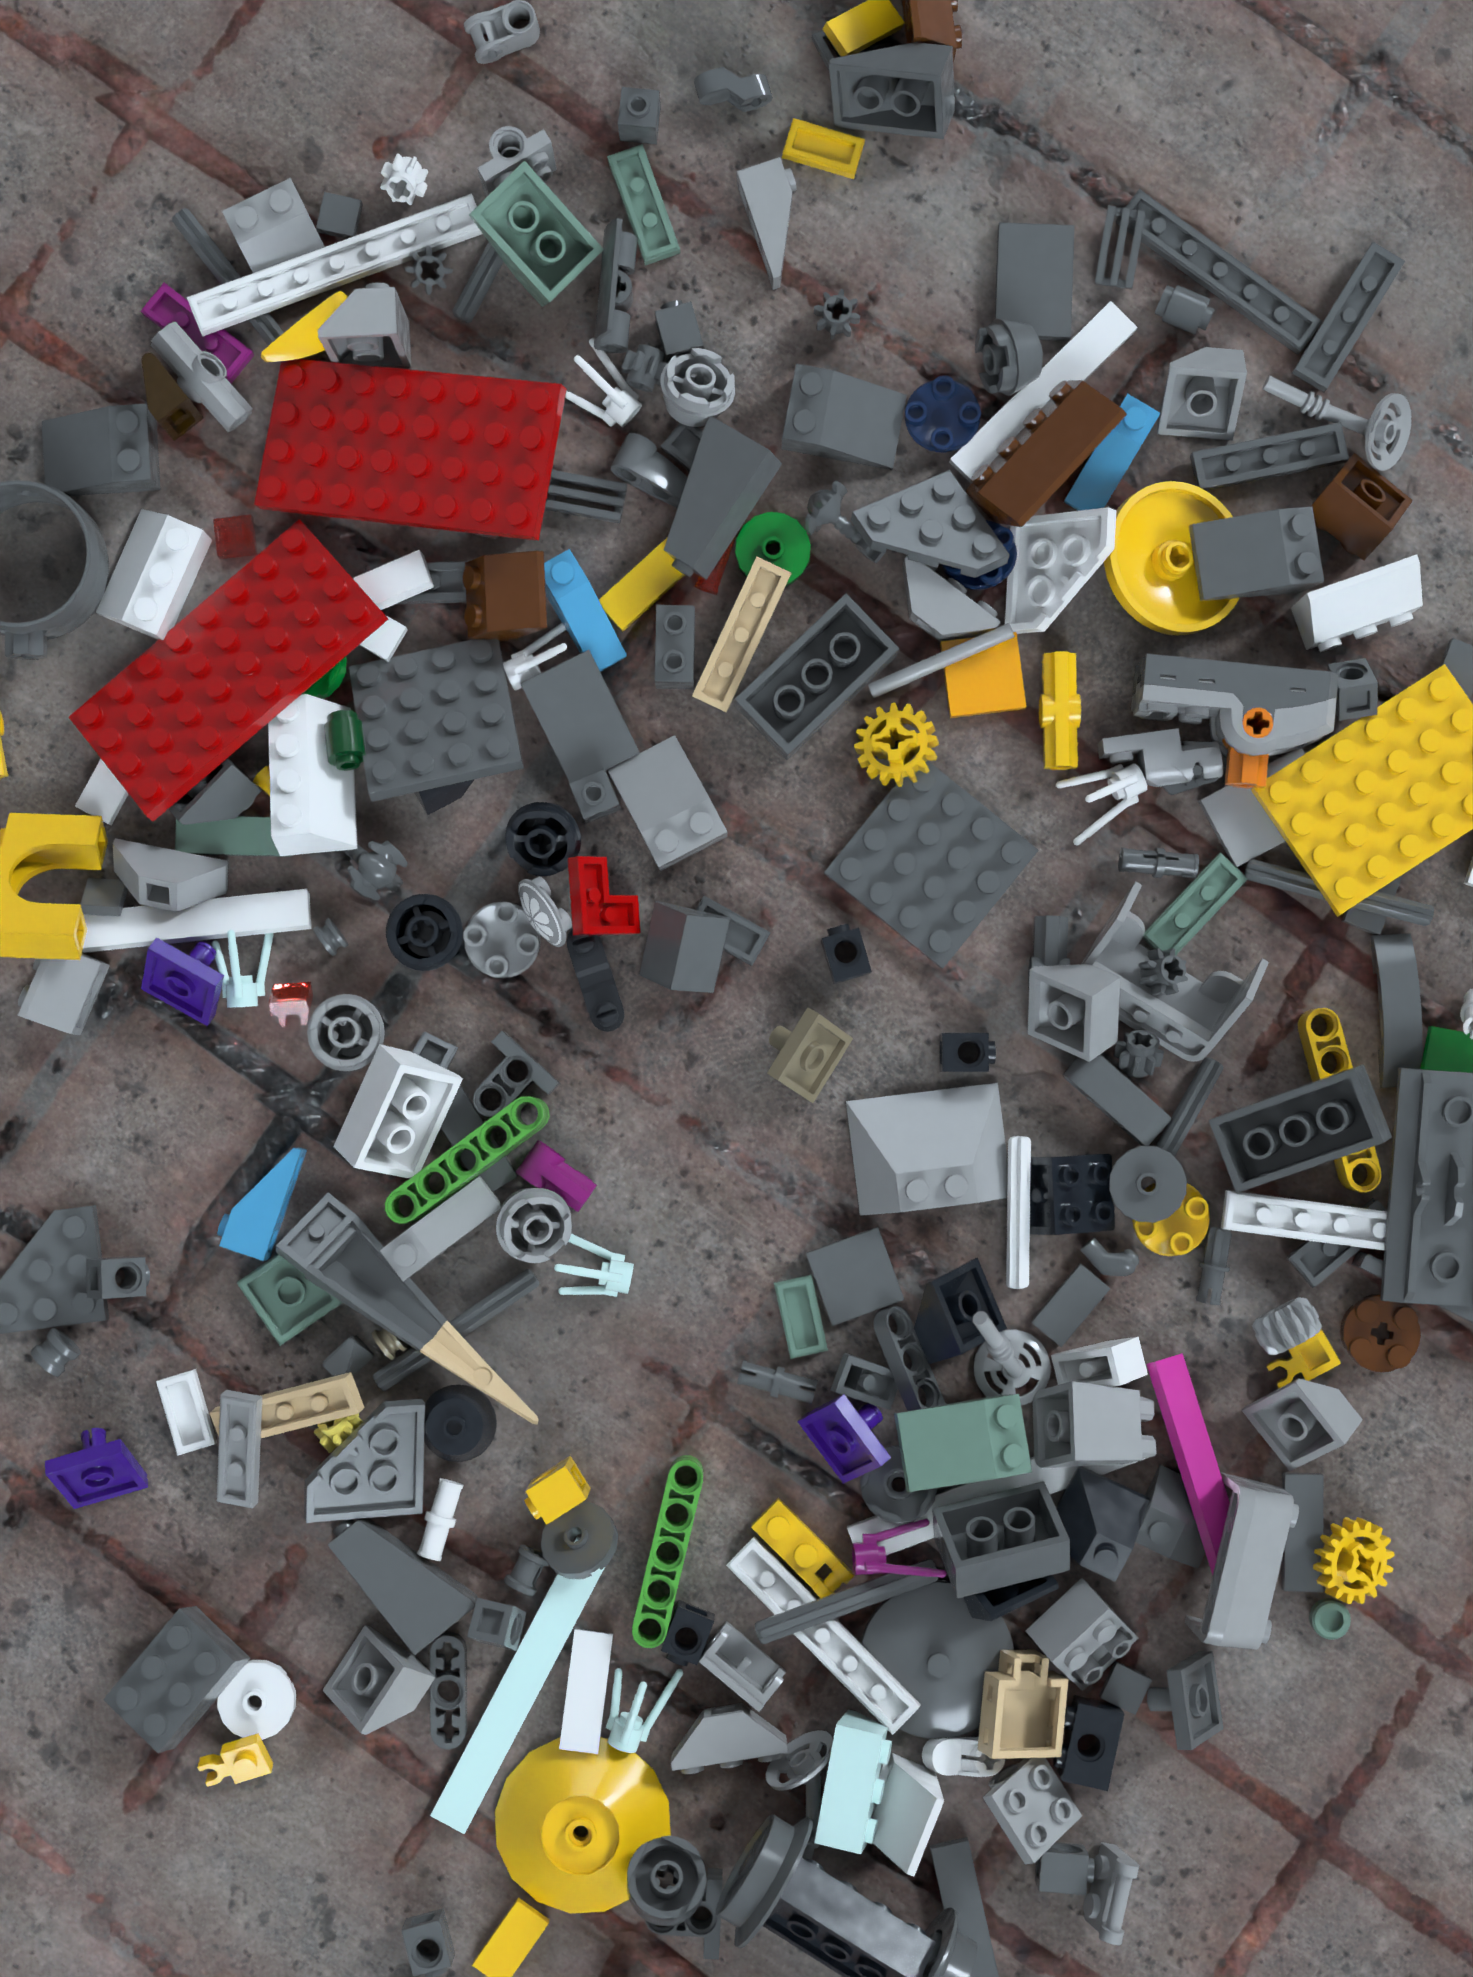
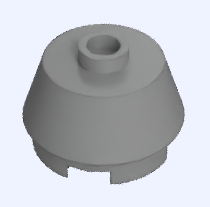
[660,348,735,427]
[307,994,385,1071]
[496,1188,572,1263]

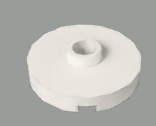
[217,1660,296,1740]

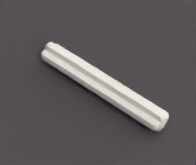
[1006,1136,1031,1289]

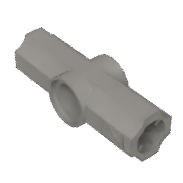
[151,322,253,432]

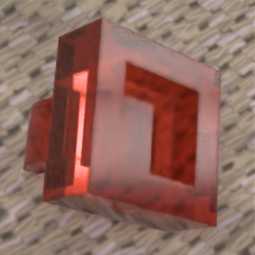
[213,514,258,559]
[268,982,313,1027]

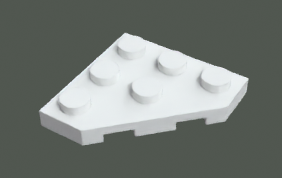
[1005,507,1116,634]

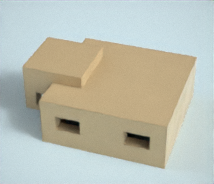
[978,1650,1069,1759]

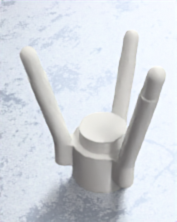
[565,338,642,427]
[503,623,567,691]
[1056,763,1147,845]

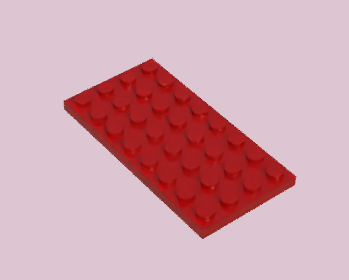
[254,359,567,541]
[69,519,389,822]

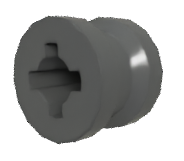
[31,1328,81,1377]

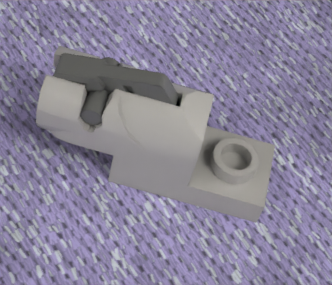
[1097,728,1223,795]

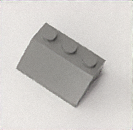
[318,283,411,368]

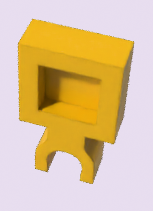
[1267,1328,1341,1388]
[197,1733,273,1787]

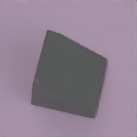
[412,1032,458,1070]

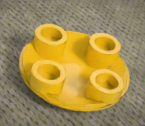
[1132,1183,1210,1256]

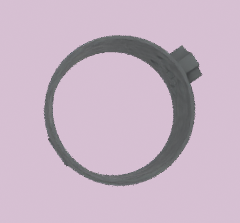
[0,480,109,660]

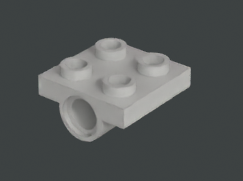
[477,126,557,197]
[983,1758,1082,1865]

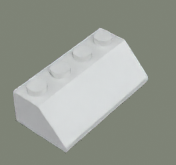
[268,694,357,856]

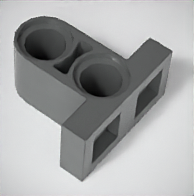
[473,1031,561,1117]
[645,1868,723,1960]

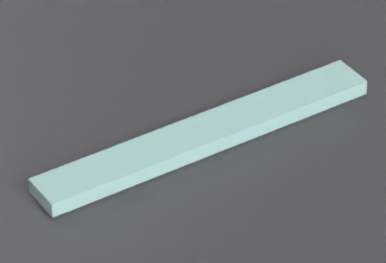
[430,1537,605,1834]

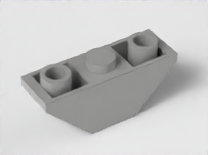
[902,555,1001,642]
[113,838,228,912]
[671,1703,788,1774]

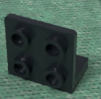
[1030,1154,1115,1235]

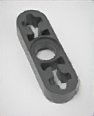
[430,1632,467,1749]

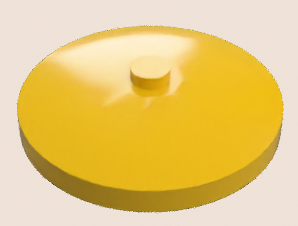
[1104,481,1239,635]

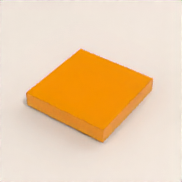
[940,632,1026,718]

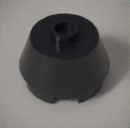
[505,802,581,876]
[386,894,463,971]
[424,1384,497,1462]

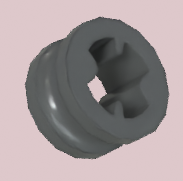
[313,918,349,956]

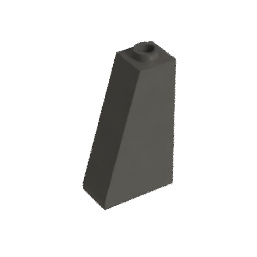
[664,416,782,580]
[328,1518,478,1656]

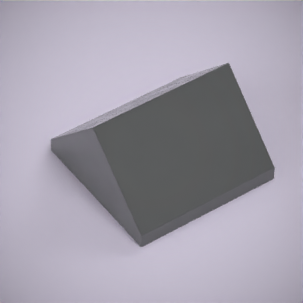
[639,901,730,993]

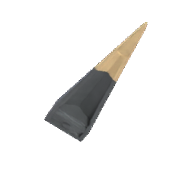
[276,1192,538,1425]

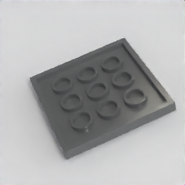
[349,639,524,802]
[824,760,1039,969]

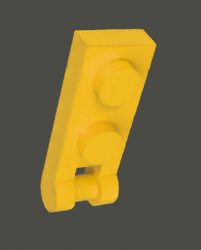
[751,1497,855,1598]

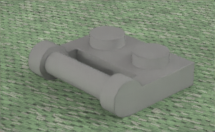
[1083,1842,1140,1945]

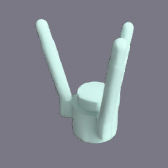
[212,930,274,1008]
[554,1234,634,1297]
[606,1668,683,1753]

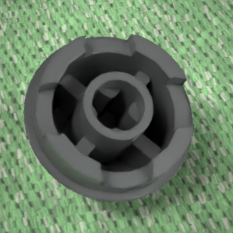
[975,319,1043,396]

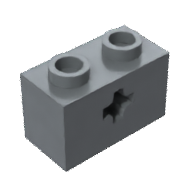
[655,605,696,689]

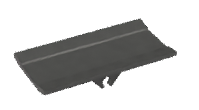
[1380,1068,1473,1307]

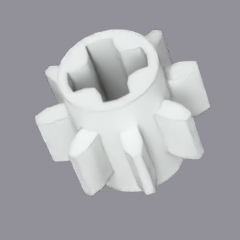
[380,154,428,205]

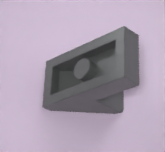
[831,1352,898,1410]

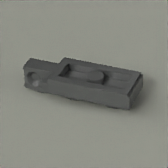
[1286,1198,1387,1288]

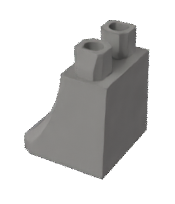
[1033,1381,1156,1468]

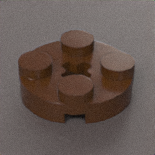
[1340,1294,1421,1372]

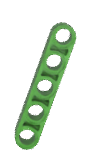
[385,1096,550,1224]
[632,1455,704,1648]

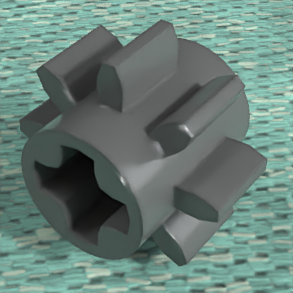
[404,245,453,295]
[813,289,861,340]
[621,344,667,392]
[1138,948,1188,996]
[1114,1030,1164,1078]

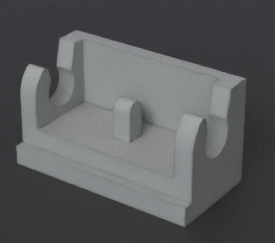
[699,1621,786,1712]

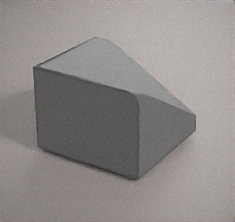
[322,1335,374,1376]

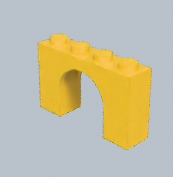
[0,813,108,960]

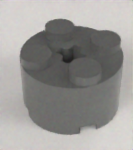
[627,1836,707,1926]

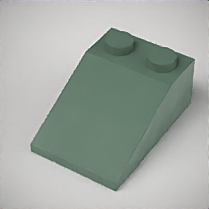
[469,160,604,307]
[894,1394,1032,1492]

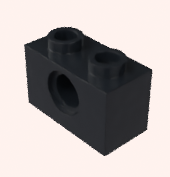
[1053,1695,1125,1791]

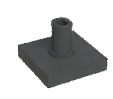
[1147,1651,1224,1750]

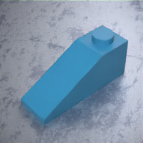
[1064,394,1160,511]
[544,549,627,672]
[217,1147,307,1261]

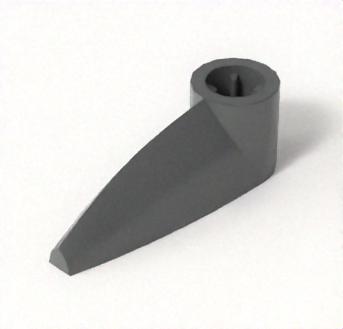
[611,433,687,508]

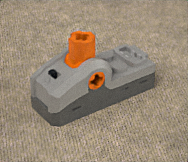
[1131,654,1339,789]

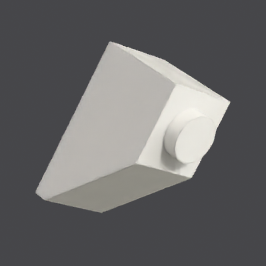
[1051,1337,1148,1387]

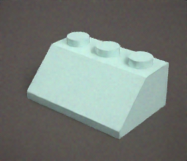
[814,1710,892,1854]

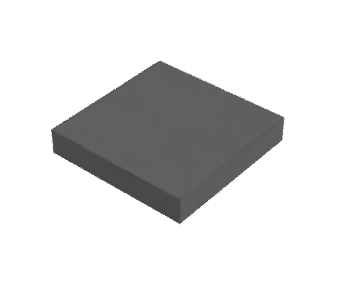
[806,1227,904,1326]

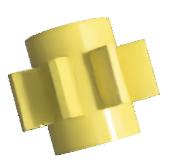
[314,1414,363,1453]

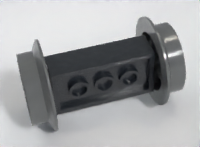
[716,1814,977,1977]

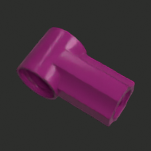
[516,1140,597,1212]

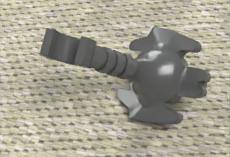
[805,481,885,564]
[342,841,408,900]

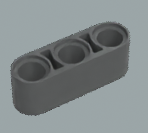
[1062,1055,1171,1146]

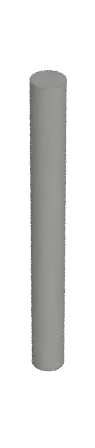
[868,623,1015,698]

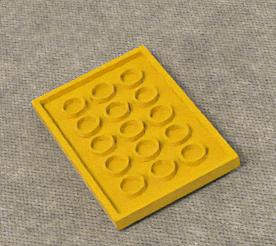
[1251,664,1473,917]

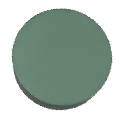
[1309,1598,1351,1640]

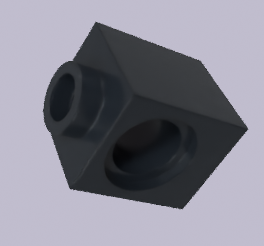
[821,923,872,984]
[939,1033,996,1072]
[661,1600,715,1666]

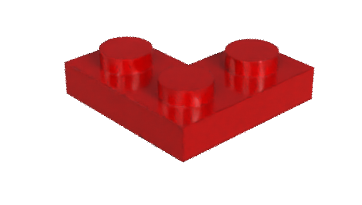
[568,856,641,935]

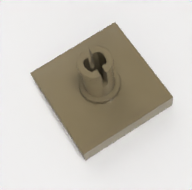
[767,1007,853,1103]

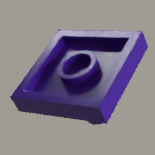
[141,937,224,1026]
[797,1394,891,1484]
[45,1428,148,1509]

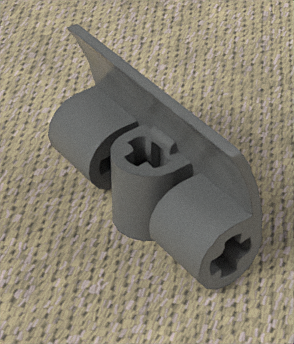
[594,218,638,353]

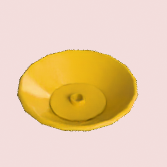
[495,1736,671,1914]

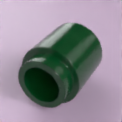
[324,710,366,771]

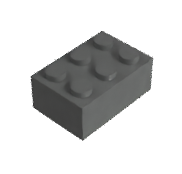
[932,1481,1070,1599]
[103,1606,250,1753]

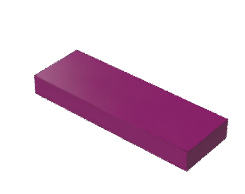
[140,282,254,384]

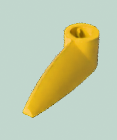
[261,291,347,362]

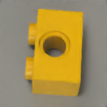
[524,1456,591,1525]

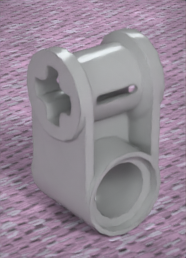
[464,0,540,64]

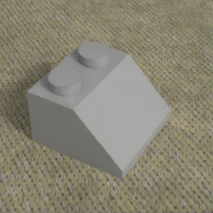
[222,178,324,273]
[1028,964,1120,1062]

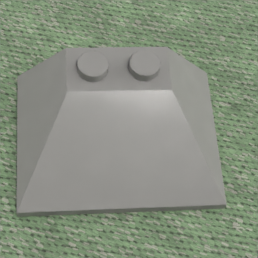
[846,1083,1008,1215]

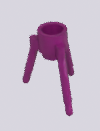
[852,1518,946,1578]

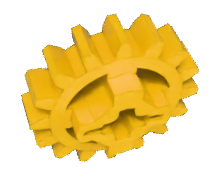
[854,703,939,787]
[1313,1517,1394,1604]

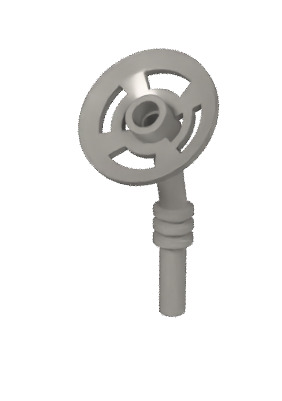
[1262,375,1411,471]
[973,1311,1051,1406]
[766,1730,833,1860]

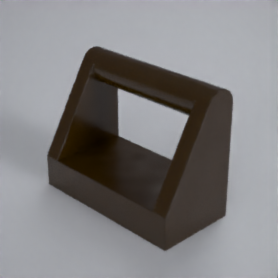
[141,353,204,441]

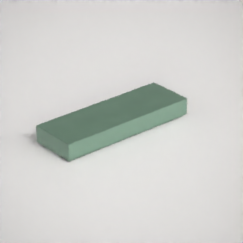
[607,144,680,266]
[175,816,292,857]
[1142,852,1248,955]

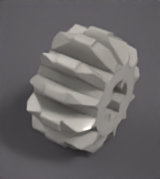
[1252,1297,1322,1355]

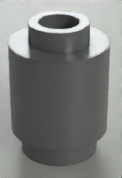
[1155,285,1215,335]

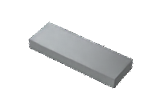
[217,1390,262,1508]

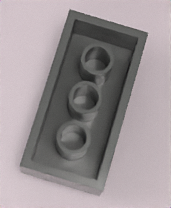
[734,594,900,760]
[1209,1064,1392,1193]

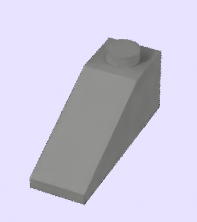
[737,157,797,290]
[380,1176,502,1281]

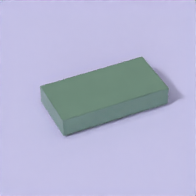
[774,1274,828,1359]

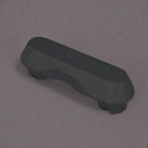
[566,929,625,1032]

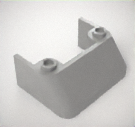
[1081,881,1269,1061]
[1184,1472,1299,1650]

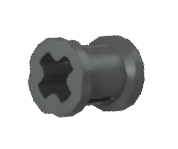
[504,1545,549,1596]

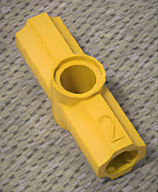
[1039,651,1081,770]

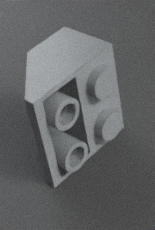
[18,954,110,1035]
[1026,1578,1139,1691]

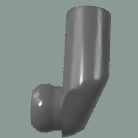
[1080,1237,1139,1276]

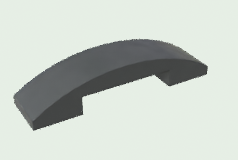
[1371,933,1422,1088]

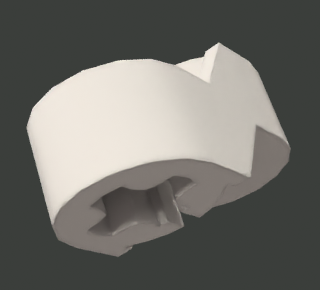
[922,1736,1005,1777]

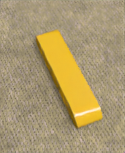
[1298,1008,1382,1192]

